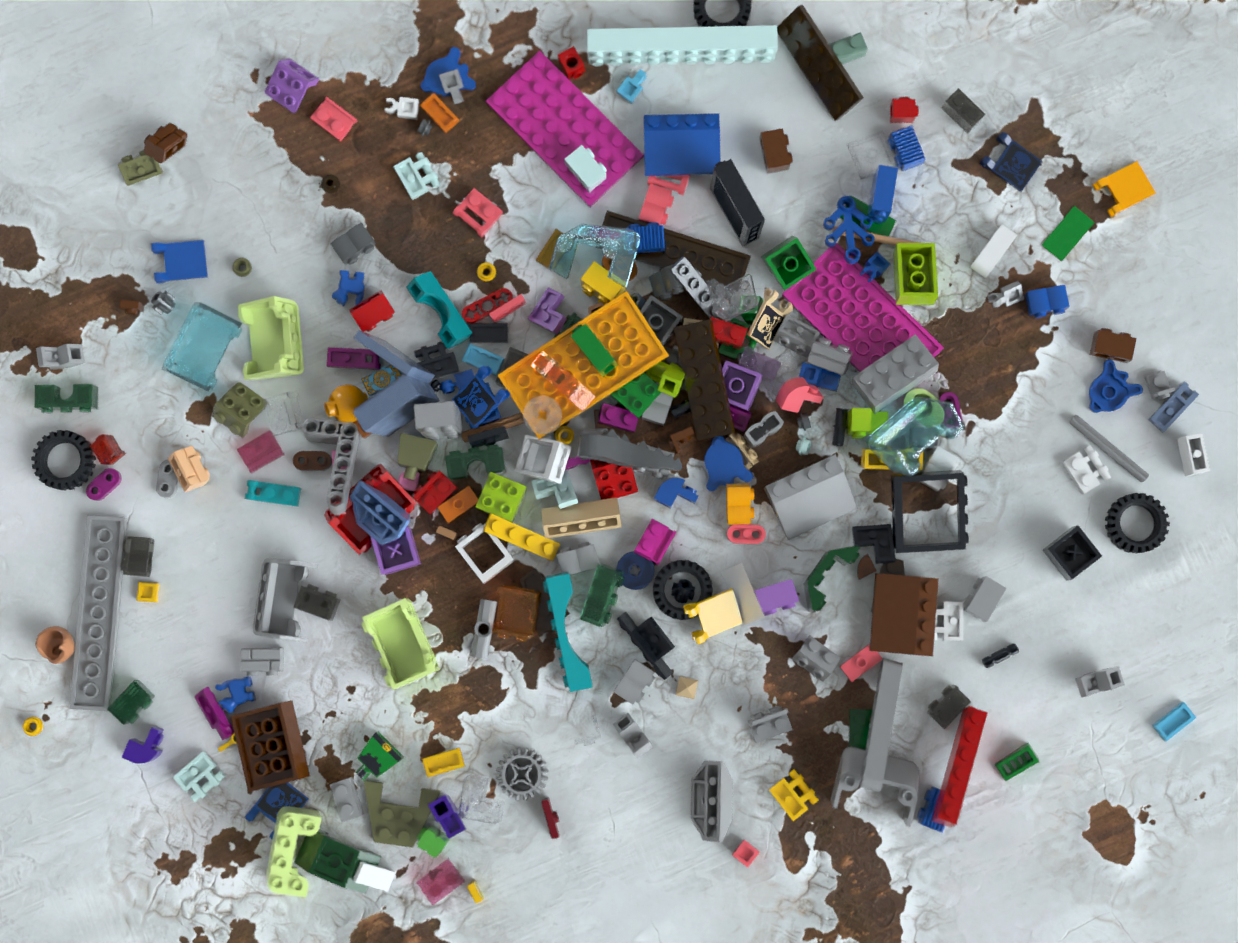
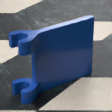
[151,240,208,283]

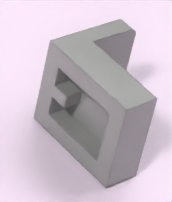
[1144,371,1175,400]

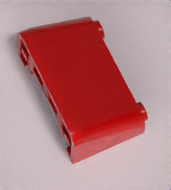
[324,464,417,555]

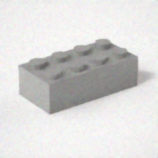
[852,334,939,414]
[414,401,463,441]

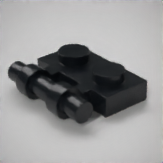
[414,341,459,379]

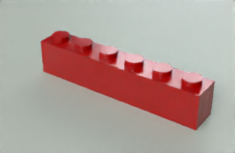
[932,706,988,828]

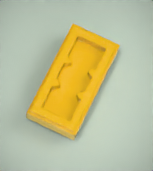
[422,747,465,778]

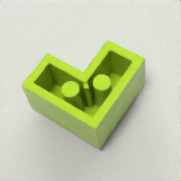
[847,408,888,440]

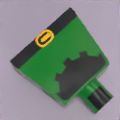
[356,731,404,780]

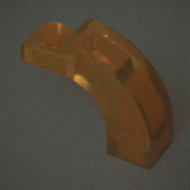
[530,351,595,411]

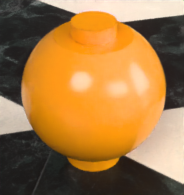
[324,384,368,423]

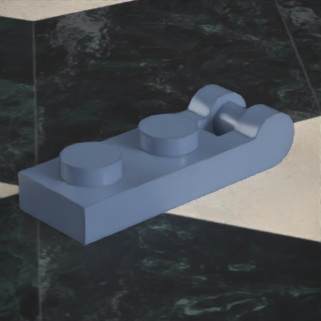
[1148,381,1199,433]

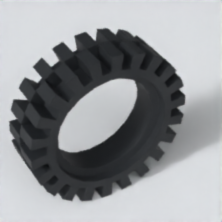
[693,0,752,27]
[31,430,96,491]
[1105,493,1170,554]
[653,560,713,620]

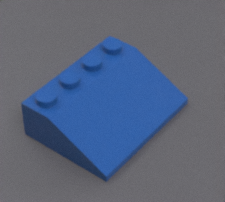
[644,113,721,176]

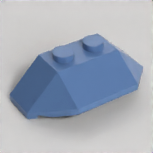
[350,480,410,545]

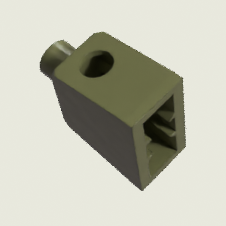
[398,433,438,481]

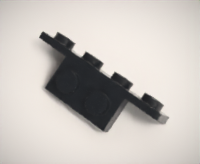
[617,612,675,680]

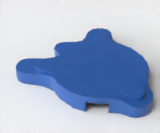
[421,47,476,96]
[1089,359,1143,413]
[704,436,754,491]

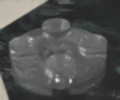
[523,395,562,435]

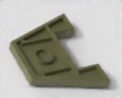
[364,780,441,848]

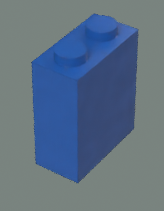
[867,165,898,223]

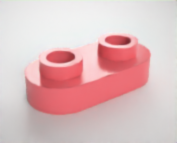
[727,524,766,544]

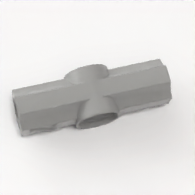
[471,599,497,659]

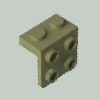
[212,382,268,438]

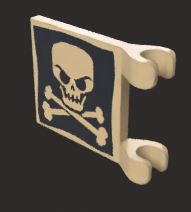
[747,288,794,350]

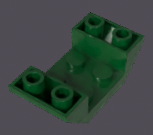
[803,546,860,613]
[294,829,382,894]

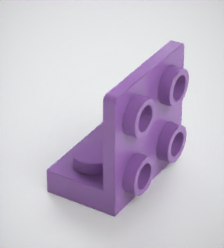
[265,58,319,113]

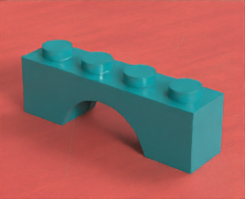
[406,271,472,349]

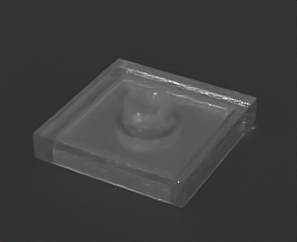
[847,131,897,180]

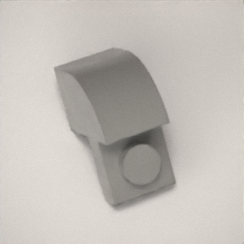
[36,344,85,370]
[1075,666,1125,697]
[613,713,653,759]

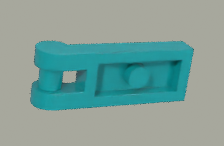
[244,480,301,507]

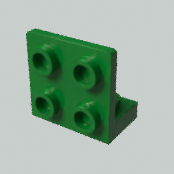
[609,373,661,418]

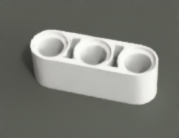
[970,224,1017,278]

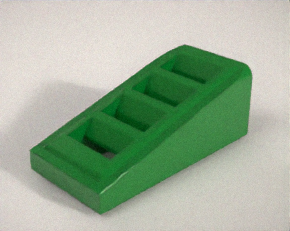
[995,743,1039,781]

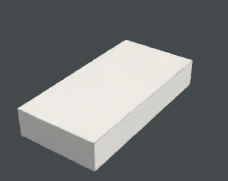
[353,861,395,891]

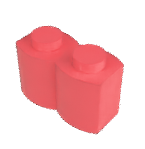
[639,184,674,225]

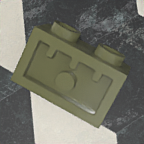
[118,150,163,186]

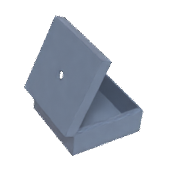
[353,330,440,437]

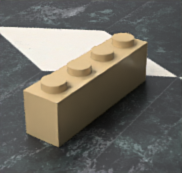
[541,498,622,539]

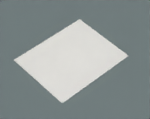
[721,562,765,625]

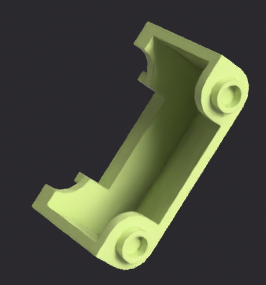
[238,296,304,380]

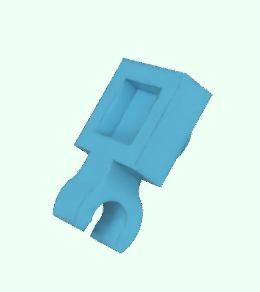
[617,69,647,104]

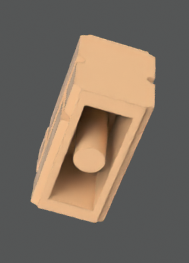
[168,446,210,492]

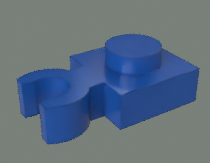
[860,252,891,282]

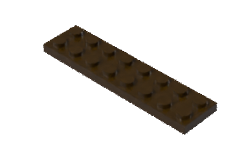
[595,210,751,293]

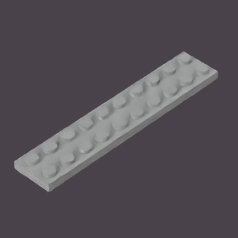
[69,515,127,711]

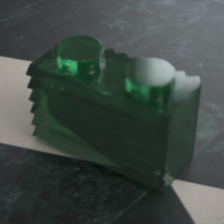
[107,680,155,725]

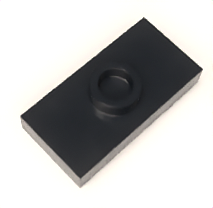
[468,426,509,449]

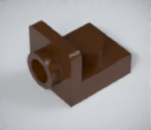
[668,427,694,454]

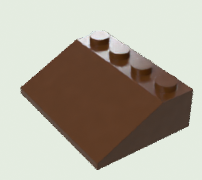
[869,573,939,656]
[231,700,310,792]

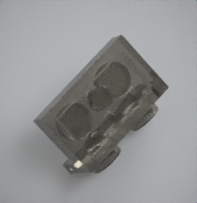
[926,685,971,729]

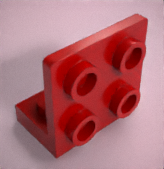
[590,459,638,500]

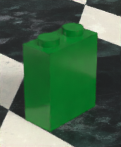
[570,324,618,377]

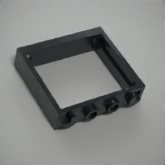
[710,159,765,247]
[891,470,969,553]

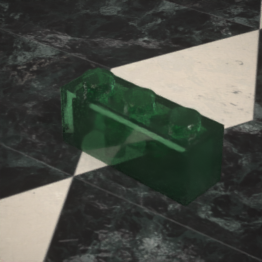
[580,563,625,627]

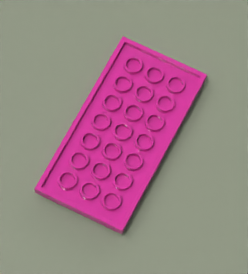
[486,51,644,207]
[782,242,944,372]

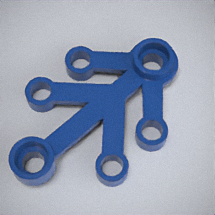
[823,196,875,264]

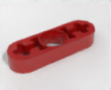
[462,288,513,324]

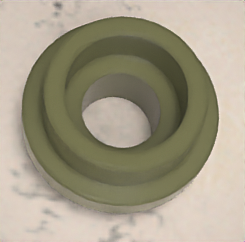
[232,258,252,277]

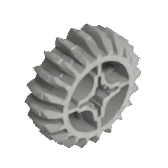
[496,747,548,801]

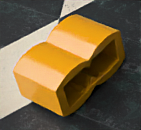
[726,483,754,525]

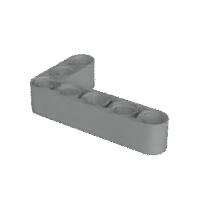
[302,418,360,515]

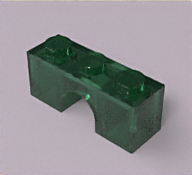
[34,384,98,414]
[445,445,507,480]

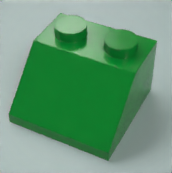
[761,236,817,290]

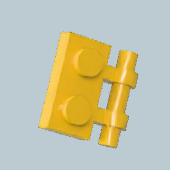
[768,769,818,821]

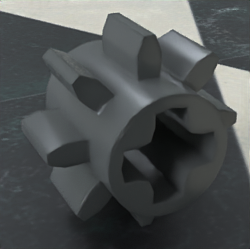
[151,291,176,315]

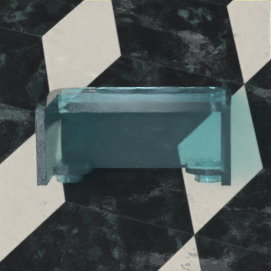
[549,224,640,287]

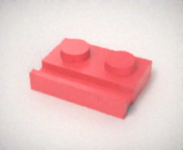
[310,97,357,142]

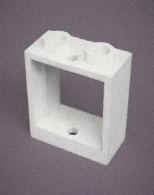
[515,435,571,484]
[455,523,515,584]

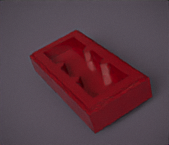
[541,798,560,839]

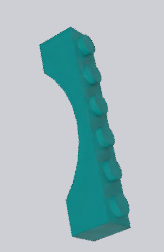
[543,571,593,692]

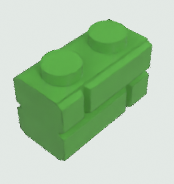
[416,825,450,858]

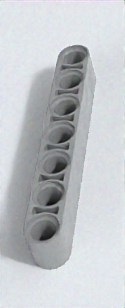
[860,658,903,792]

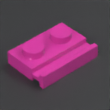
[634,519,676,565]

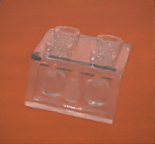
[708,274,758,322]

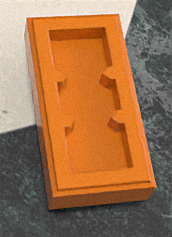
[420,93,459,134]
[437,486,479,523]

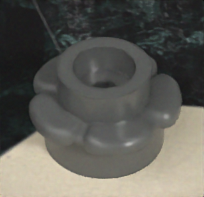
[417,119,433,137]
[797,412,811,431]

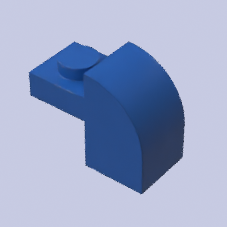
[654,478,699,509]

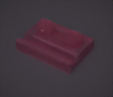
[237,430,285,474]
[416,858,465,906]

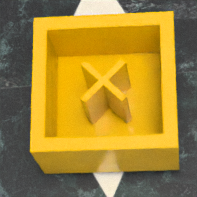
[580,261,625,305]

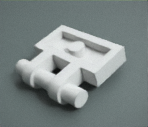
[1062,445,1111,495]
[934,602,963,641]

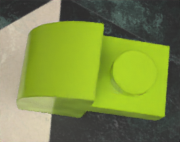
[646,361,685,397]

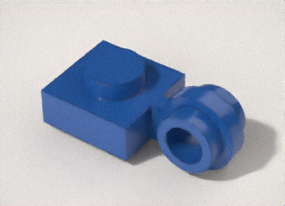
[440,369,474,394]

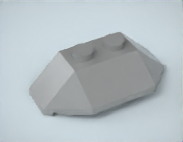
[691,760,733,842]

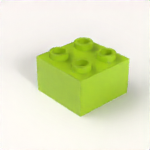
[476,472,527,523]

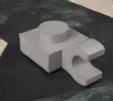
[439,69,464,104]
[987,281,1024,308]

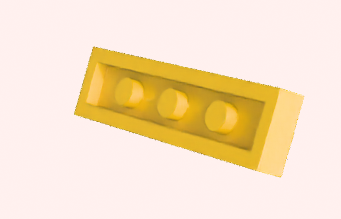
[483,513,560,561]

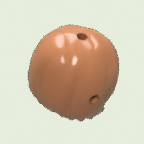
[35,626,75,664]

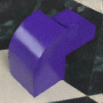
[121,726,164,764]
[428,795,466,839]

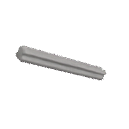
[1069,415,1149,482]

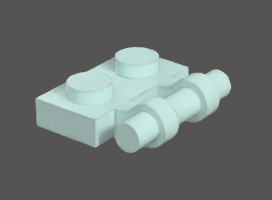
[394,152,440,200]
[173,751,225,802]

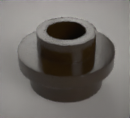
[321,174,340,194]

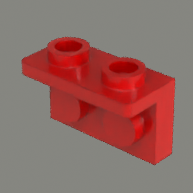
[413,470,457,515]

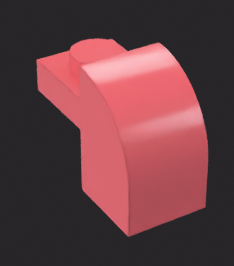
[775,377,823,413]

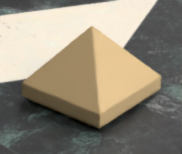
[675,676,698,699]

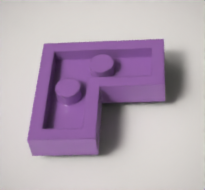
[528,287,567,335]

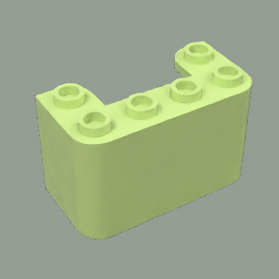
[361,598,440,690]
[266,806,321,897]

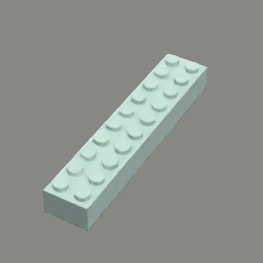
[587,25,778,66]

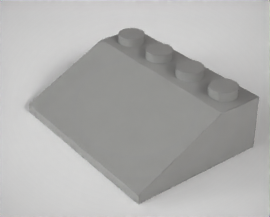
[764,454,858,540]

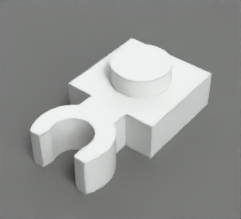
[385,97,419,120]

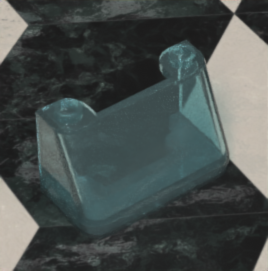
[162,302,242,392]

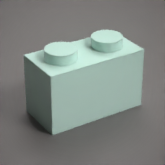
[564,145,607,192]

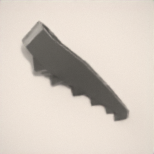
[577,430,682,471]

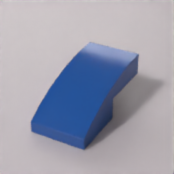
[799,363,841,392]

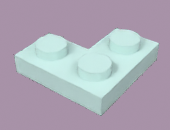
[531,469,578,509]

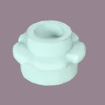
[796,437,811,455]

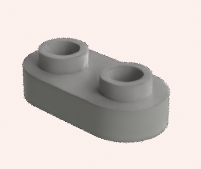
[156,460,178,498]

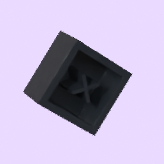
[1043,525,1102,581]

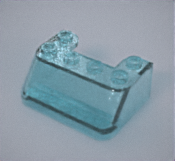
[866,397,965,476]

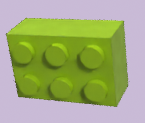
[893,243,938,305]

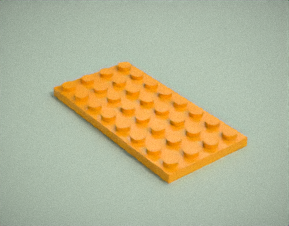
[498,291,669,439]

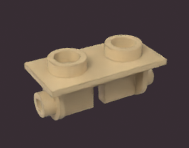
[725,432,759,470]

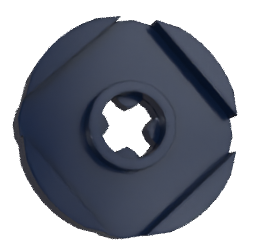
[616,551,655,590]

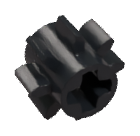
[671,579,695,603]

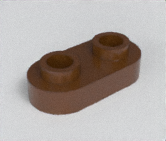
[293,451,332,471]

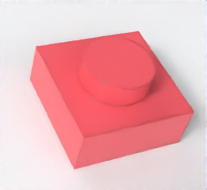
[732,839,760,868]

